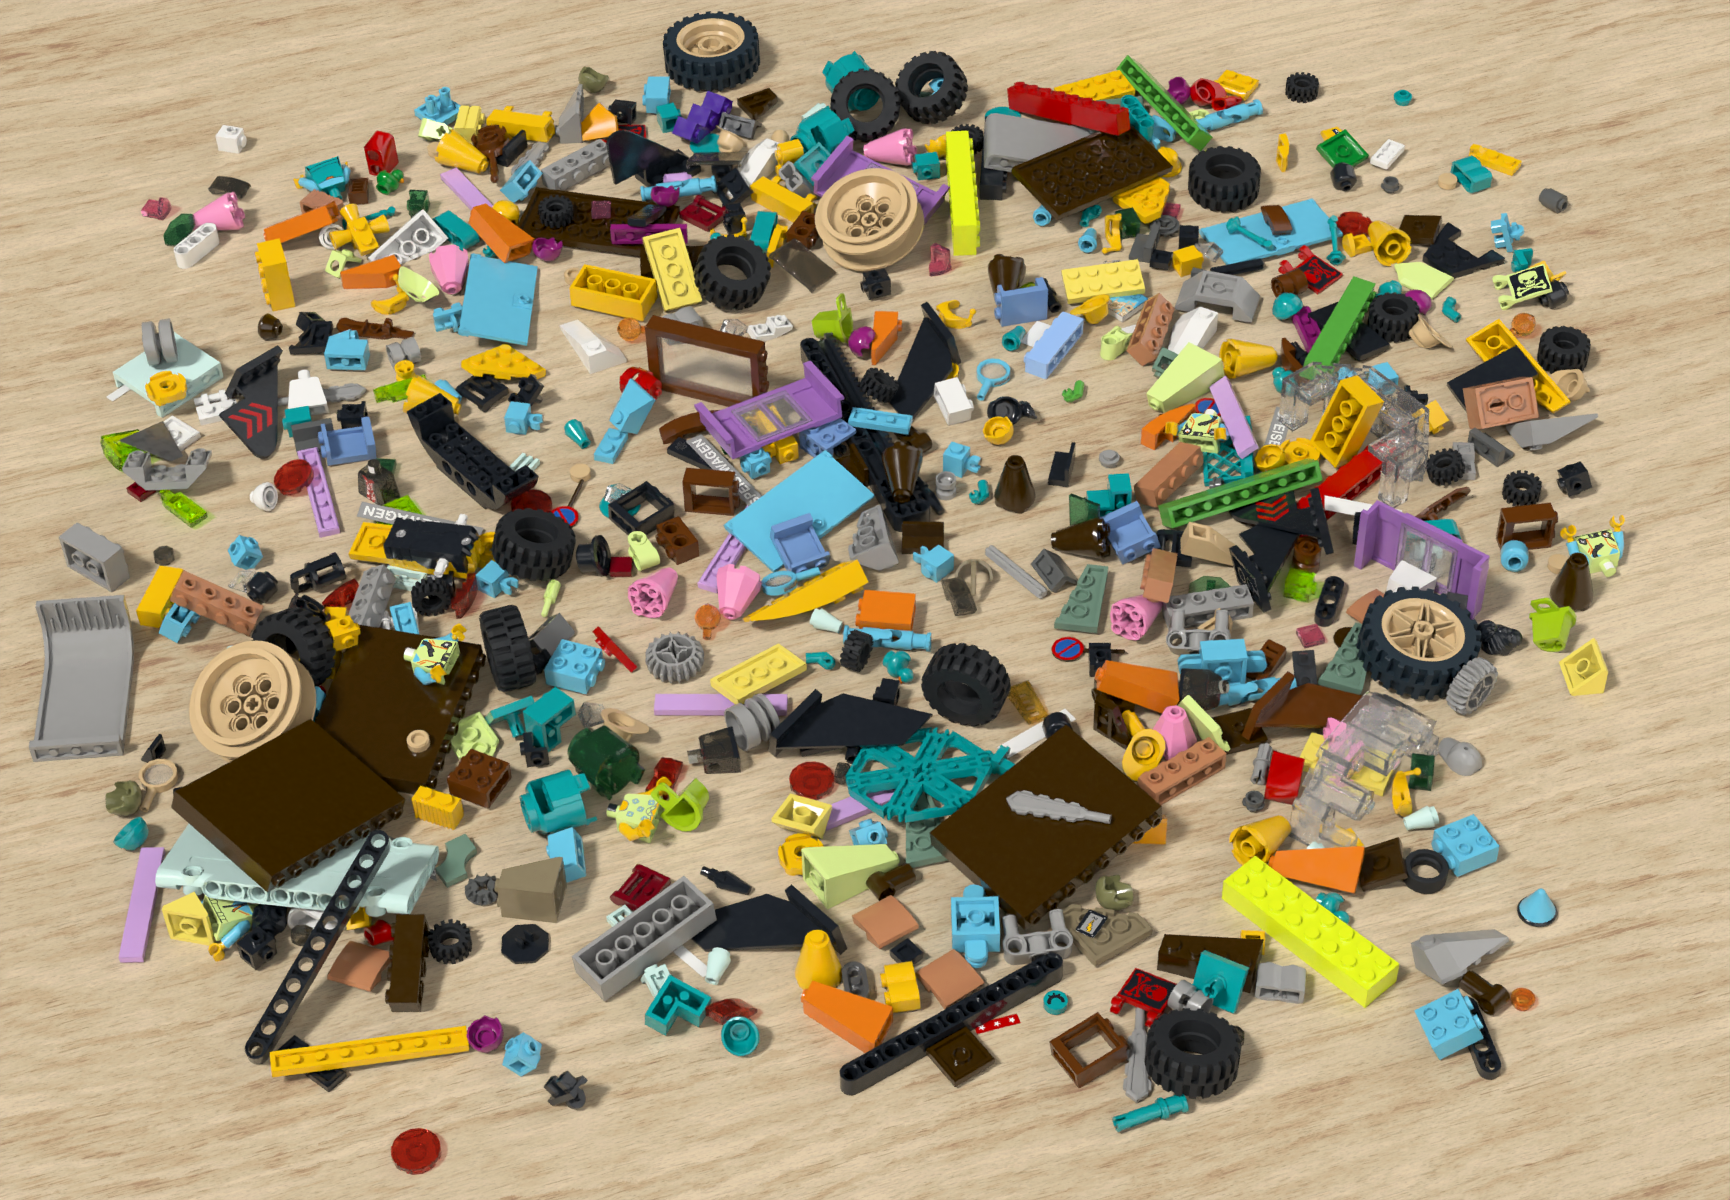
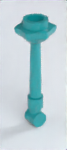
[342,206,395,230]
[1326,215,1346,265]
[1226,216,1274,251]

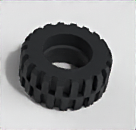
[895,51,968,124]
[830,68,901,142]
[1188,146,1261,213]
[694,234,771,310]
[491,508,576,582]
[479,604,536,692]
[251,607,336,687]
[921,643,1011,726]
[1144,1008,1242,1099]

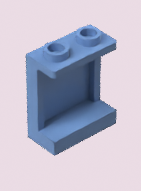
[994,277,1048,327]
[318,417,377,466]
[1102,501,1160,565]
[770,513,830,574]

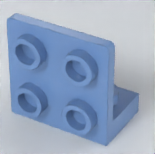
[799,418,856,458]

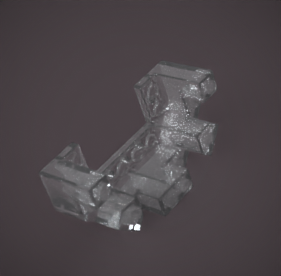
[1278,362,1429,508]
[1289,691,1440,848]

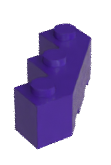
[672,91,733,144]

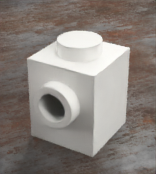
[216,125,247,154]

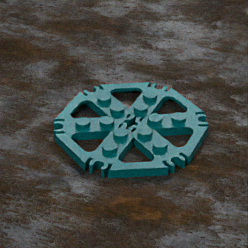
[845,727,992,823]

